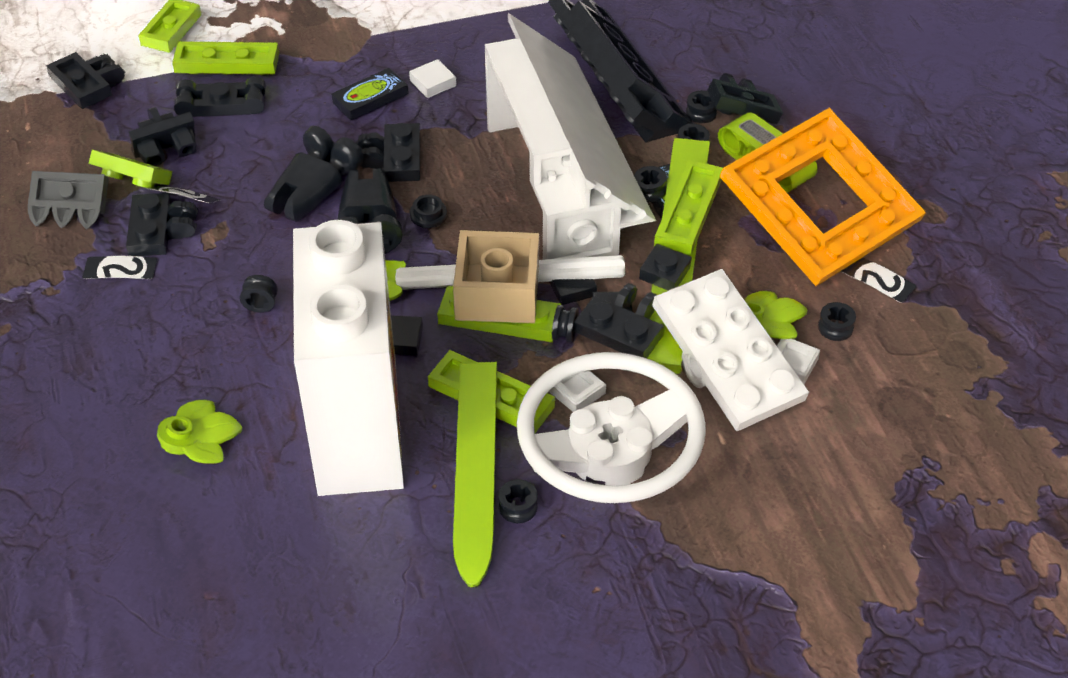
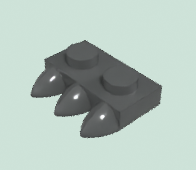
[28,171,109,229]

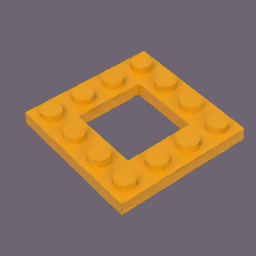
[719,107,926,287]

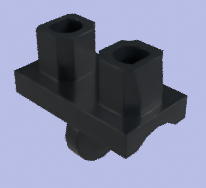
[129,107,196,166]

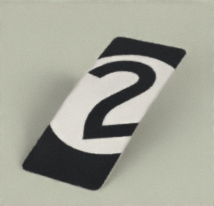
[147,186,220,203]
[82,256,157,279]
[841,257,916,303]

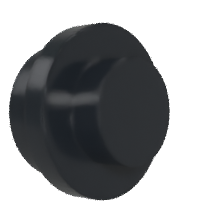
[410,194,447,228]

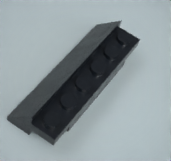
[548,0,692,143]

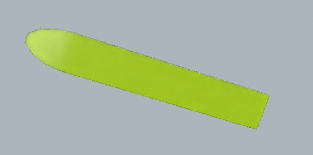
[453,362,497,588]

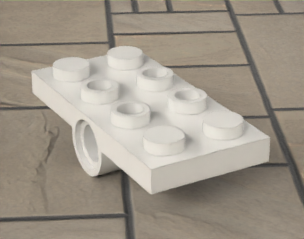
[652,269,809,432]

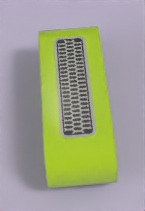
[718,113,817,193]

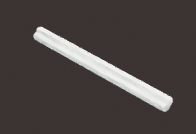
[396,255,625,290]

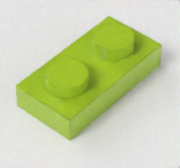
[138,0,202,53]
[88,150,173,188]

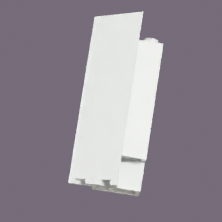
[485,13,656,260]

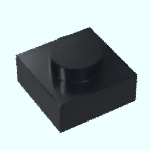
[639,244,692,291]

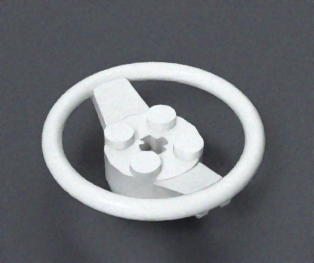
[517,352,706,503]

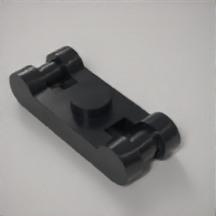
[174,76,266,117]

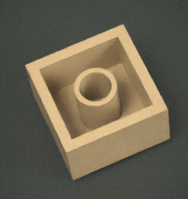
[453,230,539,323]

